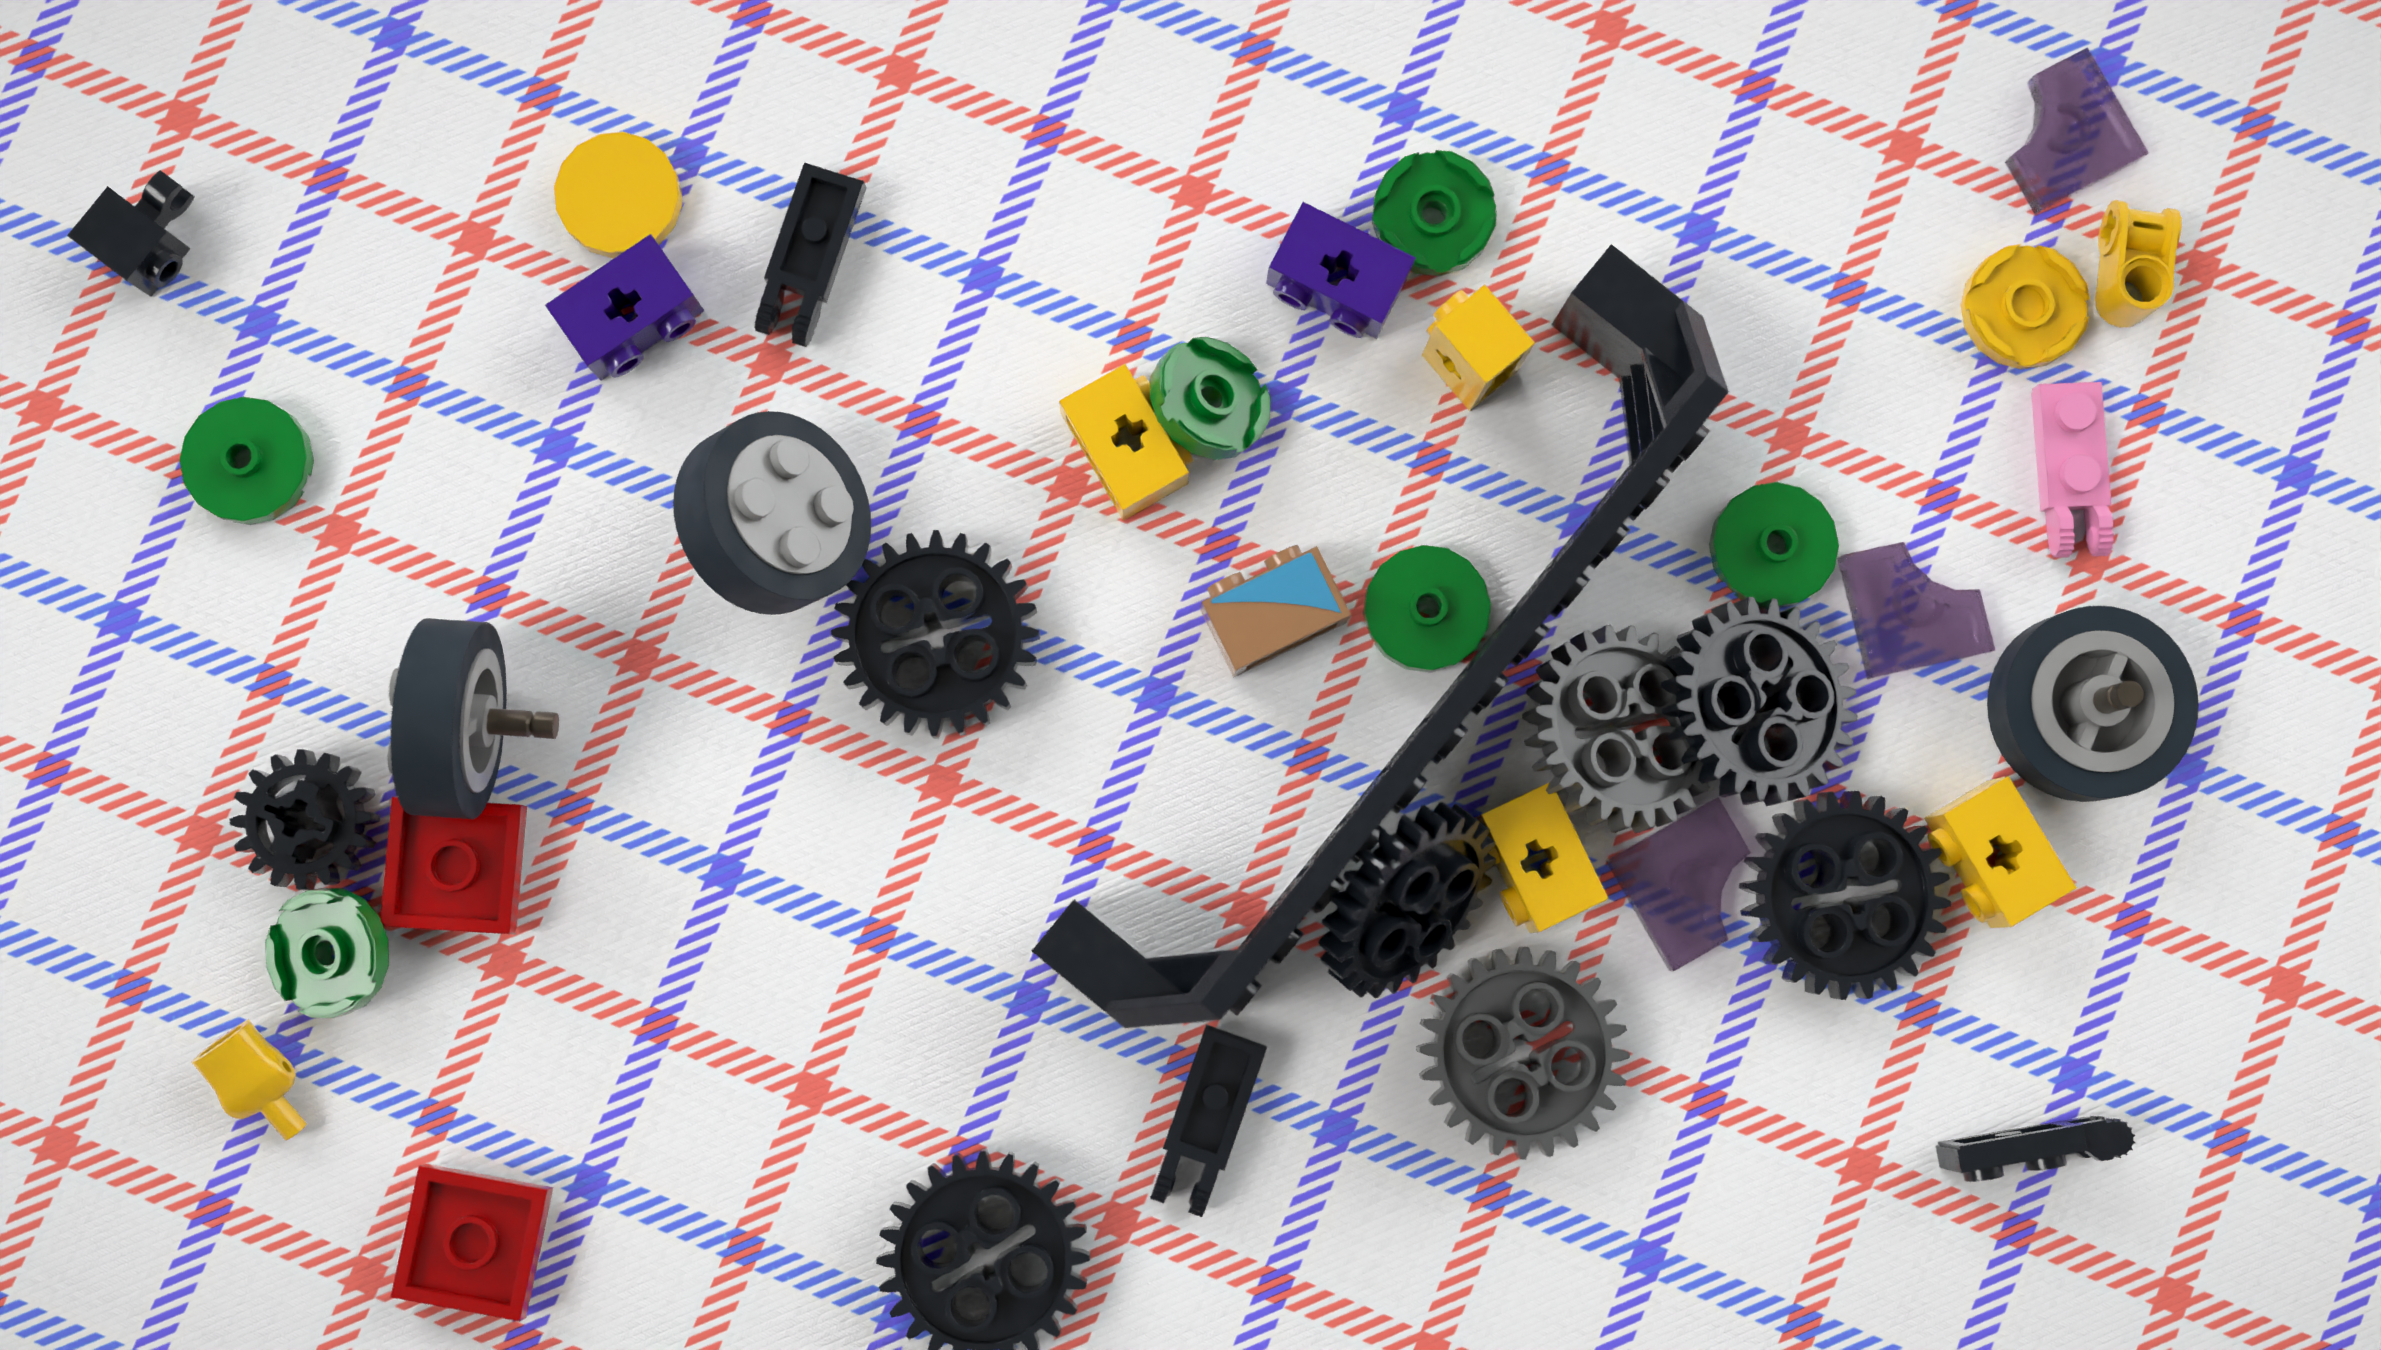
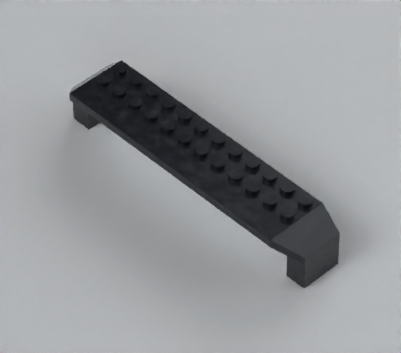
[1032,244,1729,1028]

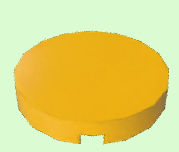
[554,132,682,259]
[1960,244,2090,369]

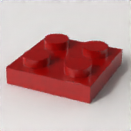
[380,797,527,935]
[390,1164,554,1322]

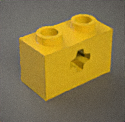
[1422,284,1535,411]
[1059,364,1193,521]
[1924,776,2077,928]
[1475,782,1609,933]

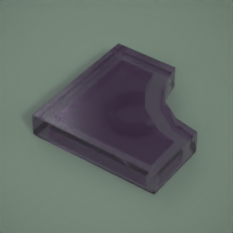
[2005,47,2149,215]
[1837,542,1995,680]
[1605,797,1751,971]

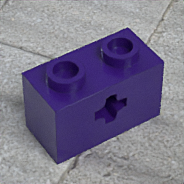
[1266,202,1416,339]
[545,234,704,381]

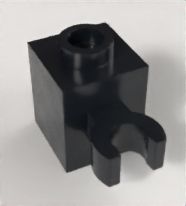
[67,170,195,297]

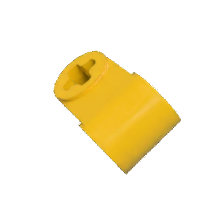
[2095,200,2182,328]

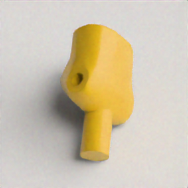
[191,1019,307,1141]

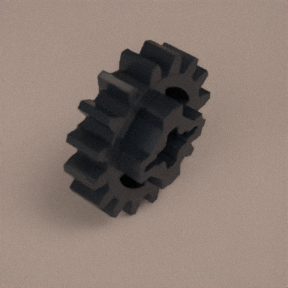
[230,749,380,891]

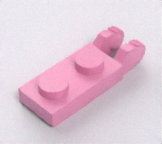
[2031,382,2114,558]

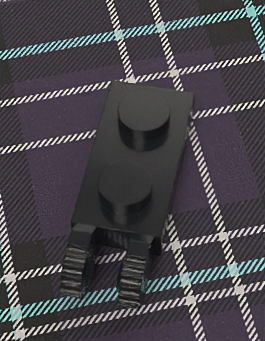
[754,163,866,347]
[1150,1024,1268,1217]
[1935,1116,2135,1182]

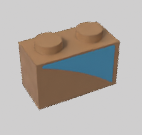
[1200,545,1351,678]

